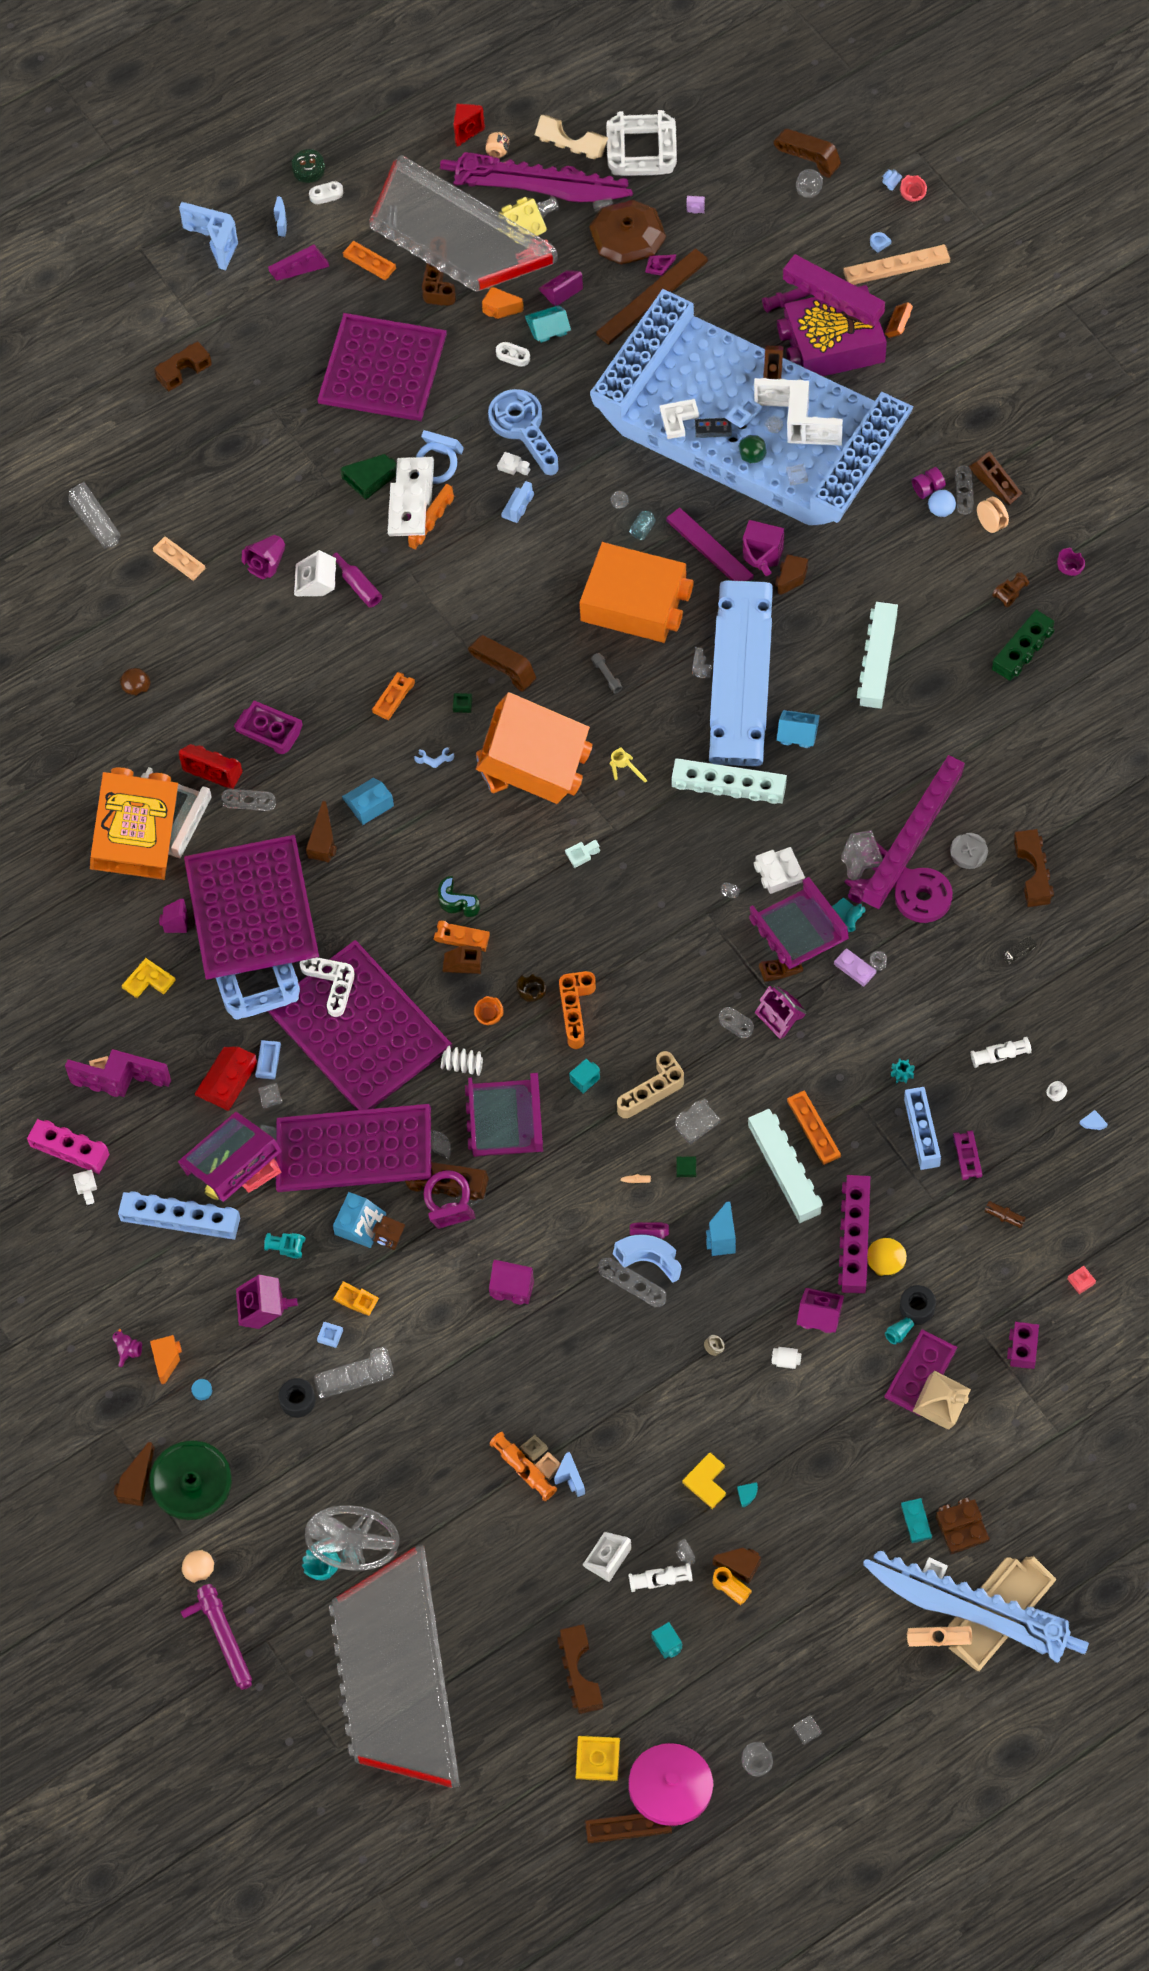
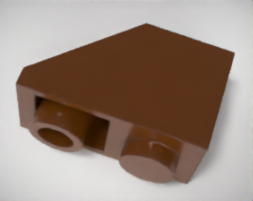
[775,554,808,595]
[443,946,482,974]

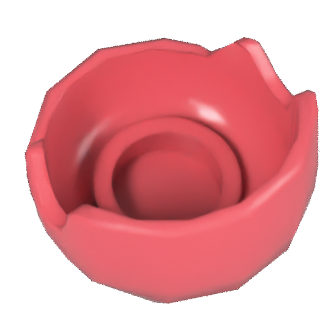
[900,175,927,202]

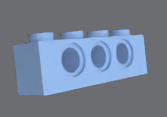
[904,1087,941,1170]

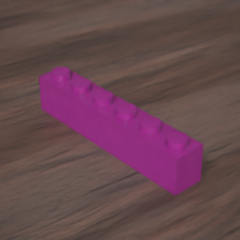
[783,254,885,327]

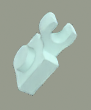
[565,840,600,868]

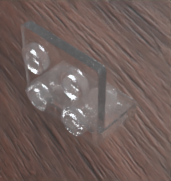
[841,830,883,881]

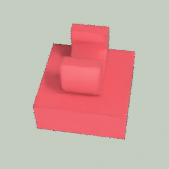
[1067,1266,1096,1294]

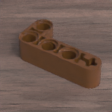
[773,128,841,178]
[422,238,456,306]
[468,635,536,692]

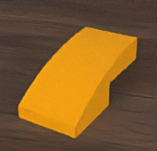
[333,1281,379,1316]

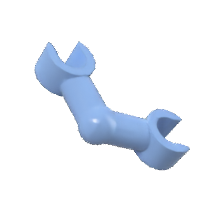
[414,748,454,768]

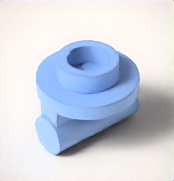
[882,169,902,191]

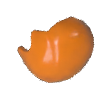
[474,996,503,1025]

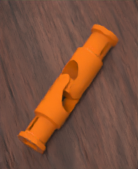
[489,1432,557,1501]

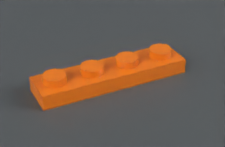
[408,484,454,549]
[787,1090,841,1165]

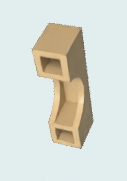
[535,115,608,160]

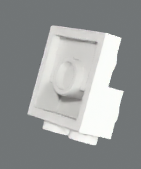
[754,847,805,894]

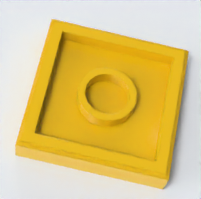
[576,1736,620,1781]

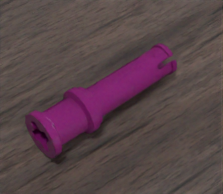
[762,288,811,313]

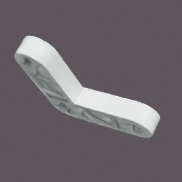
[300,958,355,1017]

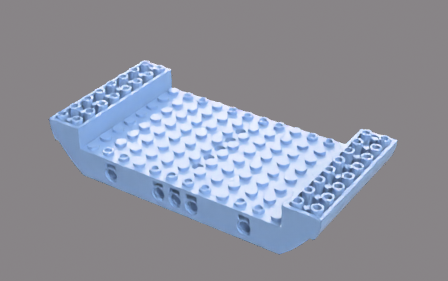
[590,289,913,525]

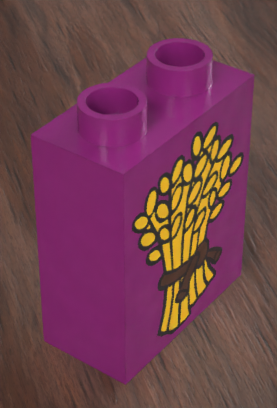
[777,285,887,376]

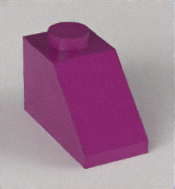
[159,899,188,933]

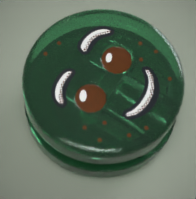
[292,149,325,183]

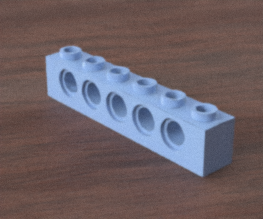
[118,1191,240,1240]

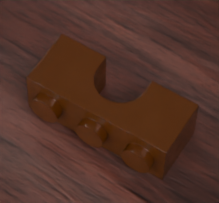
[154,341,212,392]

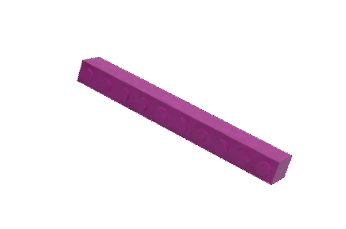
[862,755,965,909]

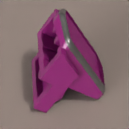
[754,986,806,1039]

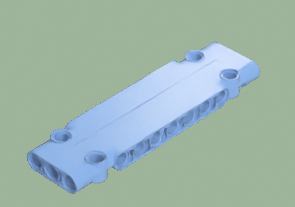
[709,581,773,766]

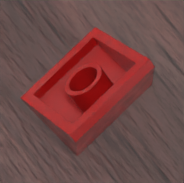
[454,104,485,147]

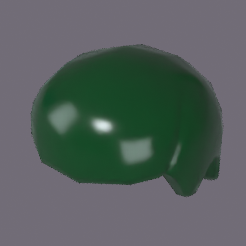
[739,435,766,463]

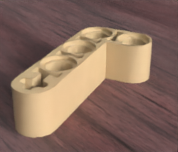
[617,1051,684,1118]

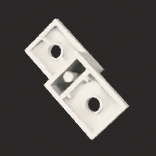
[388,457,434,536]

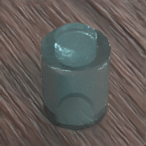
[629,511,656,540]

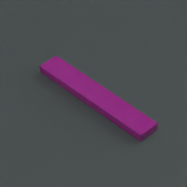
[666,507,754,581]

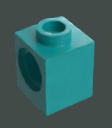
[569,1059,600,1094]
[651,1622,682,1659]

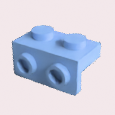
[501,481,534,523]

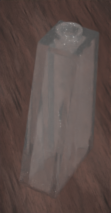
[68,482,120,549]

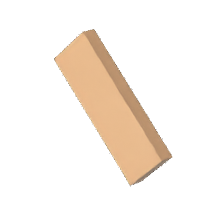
[153,537,205,581]

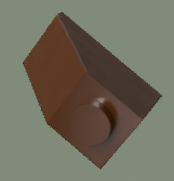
[763,345,783,379]
[713,1548,761,1584]

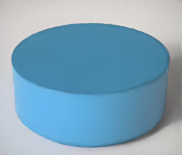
[192,1379,212,1400]

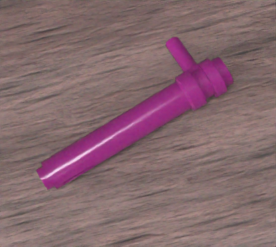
[181,1584,252,1690]

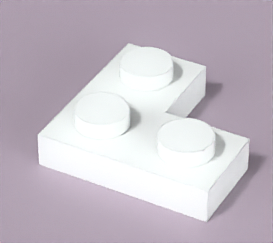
[660,399,699,439]

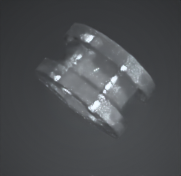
[870,951,887,971]

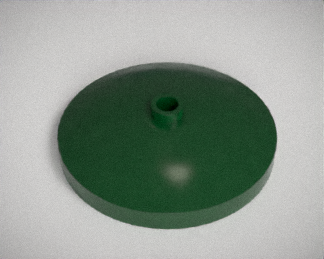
[150,1441,232,1520]

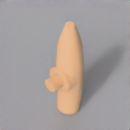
[621,1174,651,1183]

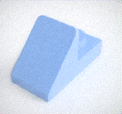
[554,1452,585,1497]

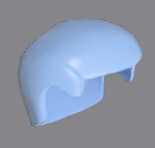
[928,490,956,517]

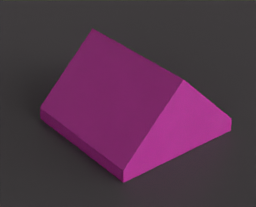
[539,270,583,306]

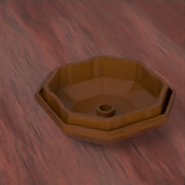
[589,200,666,265]

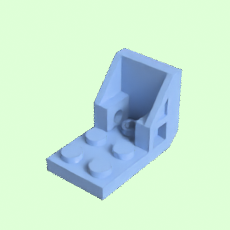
[179,202,238,270]

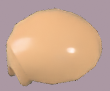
[182,1550,214,1583]

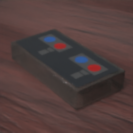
[695,418,732,438]

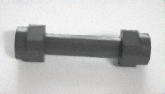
[591,653,623,693]

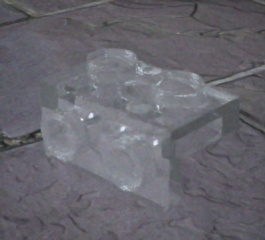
[675,1098,720,1145]

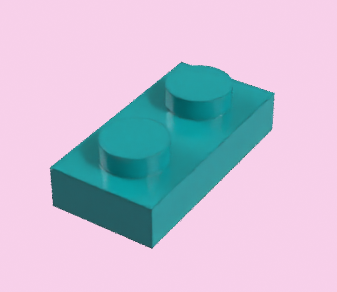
[901,1498,932,1543]

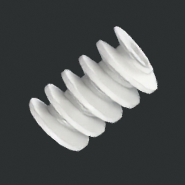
[441,1046,483,1076]

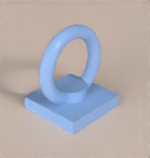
[416,430,464,484]

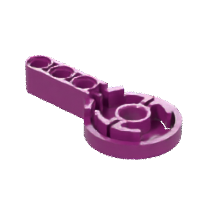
[859,838,953,923]

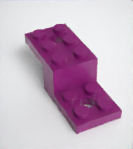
[65,1049,171,1097]

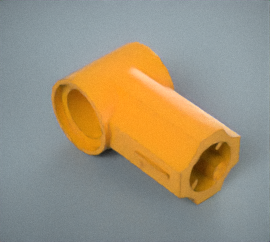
[713,1567,752,1606]

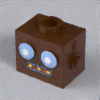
[372,1216,405,1250]

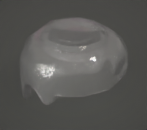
[796,169,823,198]
[741,1742,773,1777]

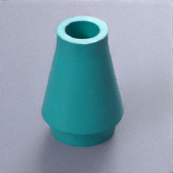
[885,1317,914,1345]

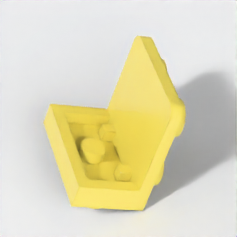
[497,197,547,245]

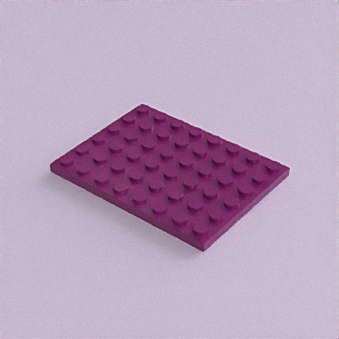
[184,835,319,980]
[267,940,452,1110]

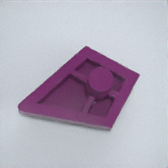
[646,254,676,276]

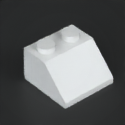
[294,550,336,596]

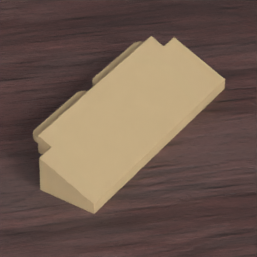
[948,1557,1057,1671]

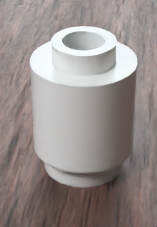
[772,1347,801,1369]

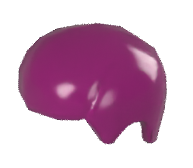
[1057,548,1085,576]

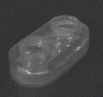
[719,1007,754,1038]

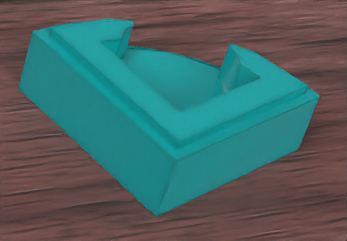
[737,1482,758,1508]

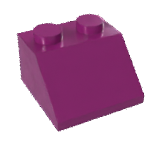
[489,1260,534,1305]
[796,1288,844,1333]

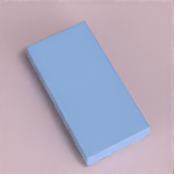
[255,1040,281,1080]

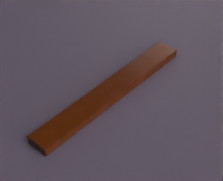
[596,248,708,345]

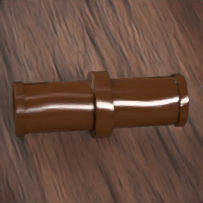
[985,1201,1026,1229]

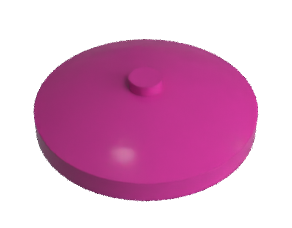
[629,1743,713,1826]

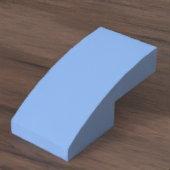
[274,196,287,237]
[726,397,762,428]

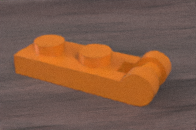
[372,672,415,721]
[433,921,490,952]

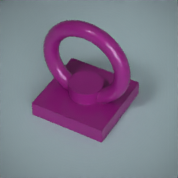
[424,1170,476,1229]

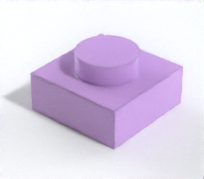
[687,196,705,213]

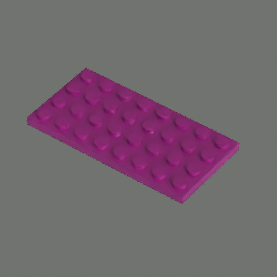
[276,1104,431,1192]

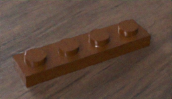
[585,1814,672,1844]

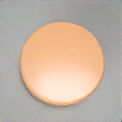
[977,497,1009,533]

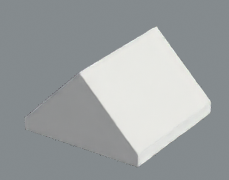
[583,1532,631,1582]

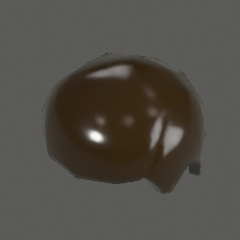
[516,974,546,1002]

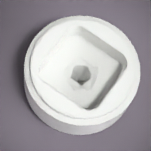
[1047,1081,1067,1101]

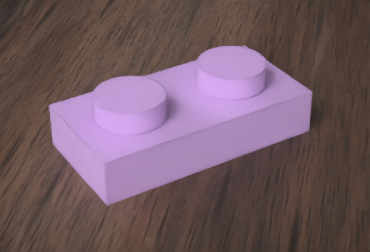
[834,948,876,987]

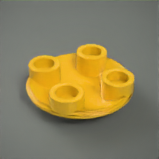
[867,1238,906,1276]

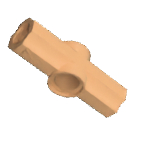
[907,1626,972,1646]

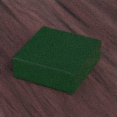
[453,693,472,713]
[677,1157,696,1177]

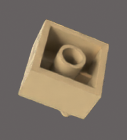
[913,1371,971,1430]

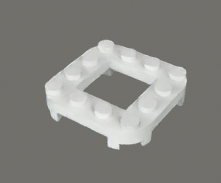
[607,110,677,176]

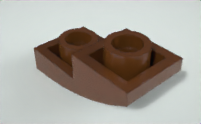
[758,953,803,982]

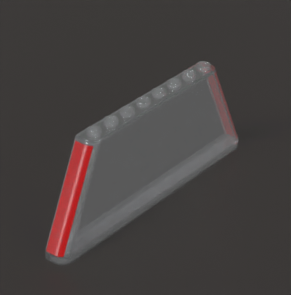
[370,155,557,292]
[329,1545,460,1788]

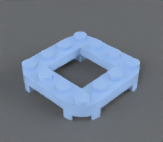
[216,963,300,1019]

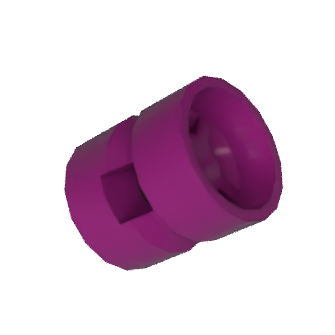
[912,467,946,499]

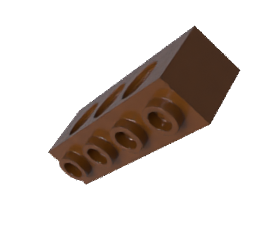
[405,1162,489,1200]

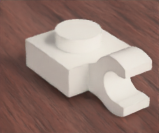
[497,452,531,475]
[73,1169,97,1205]

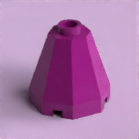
[242,535,285,580]

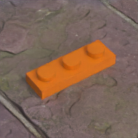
[343,241,396,280]

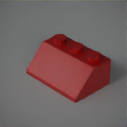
[179,744,243,790]
[195,1047,257,1111]

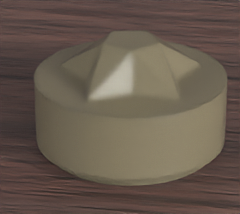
[704,1335,725,1356]

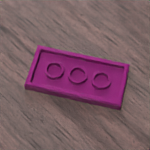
[885,1329,957,1416]

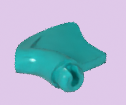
[832,898,866,932]

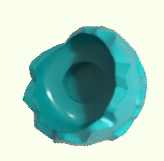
[302,1545,341,1581]

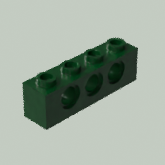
[992,610,1055,681]

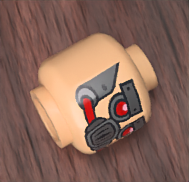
[485,132,510,158]

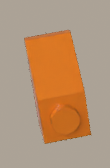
[482,287,524,319]
[150,1335,182,1384]

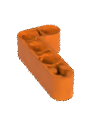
[559,971,596,1049]

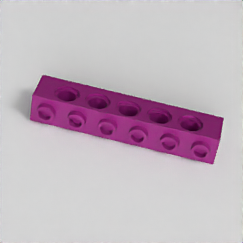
[838,1175,871,1294]

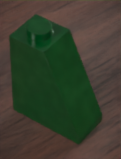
[341,454,397,500]

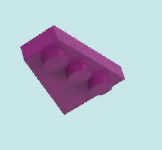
[268,244,330,281]

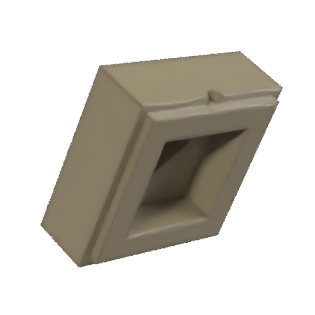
[520,1435,548,1461]

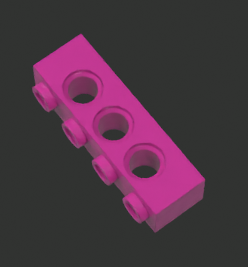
[27,1119,109,1174]

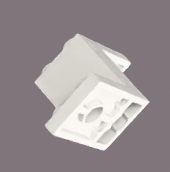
[754,378,843,446]

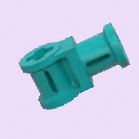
[264,1233,306,1259]

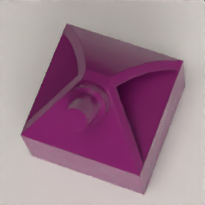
[743,520,784,576]
[236,1275,298,1329]

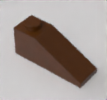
[969,451,1022,505]
[306,801,337,863]
[114,1442,155,1506]

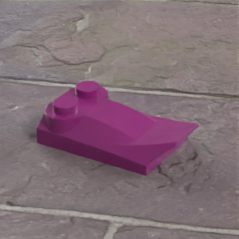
[234,700,303,754]

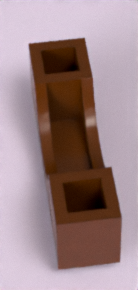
[1014,829,1054,907]
[557,1624,603,1714]

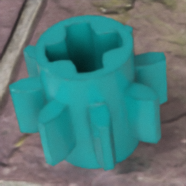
[891,1059,915,1084]

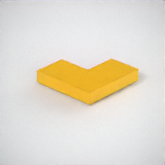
[121,958,176,998]
[682,1453,726,1509]

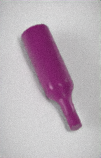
[332,553,382,607]

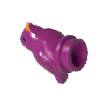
[845,878,871,903]
[112,1329,142,1367]

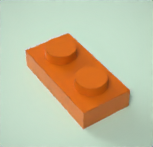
[885,302,913,338]

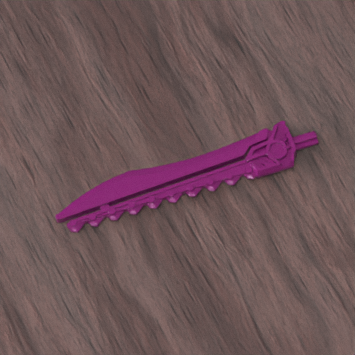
[440,152,633,202]

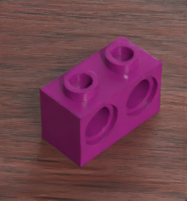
[1007,1322,1039,1369]

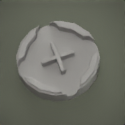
[950,833,988,869]

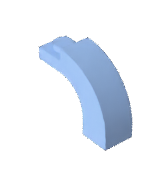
[613,1235,682,1283]

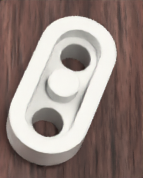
[309,182,343,204]
[496,342,530,366]

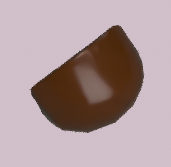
[120,668,150,696]

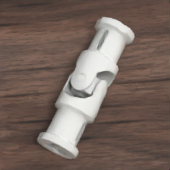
[971,1037,1031,1068]
[628,1563,692,1592]

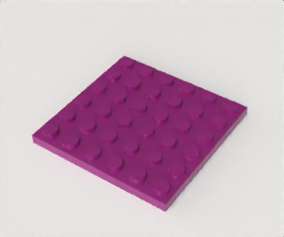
[318,313,447,421]

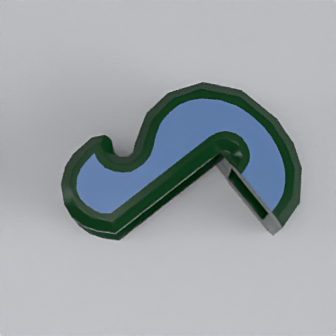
[438,876,480,917]

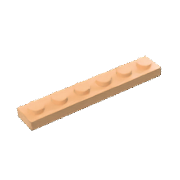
[844,244,950,285]

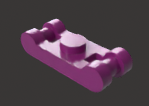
[953,1130,982,1180]

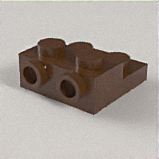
[936,1498,990,1554]

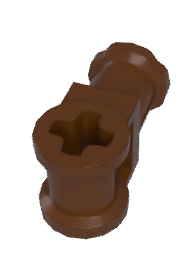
[992,572,1029,608]

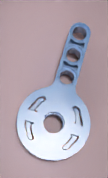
[488,389,558,475]

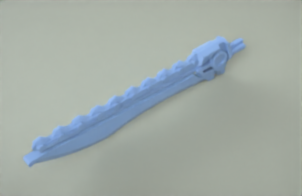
[863,1551,1089,1663]

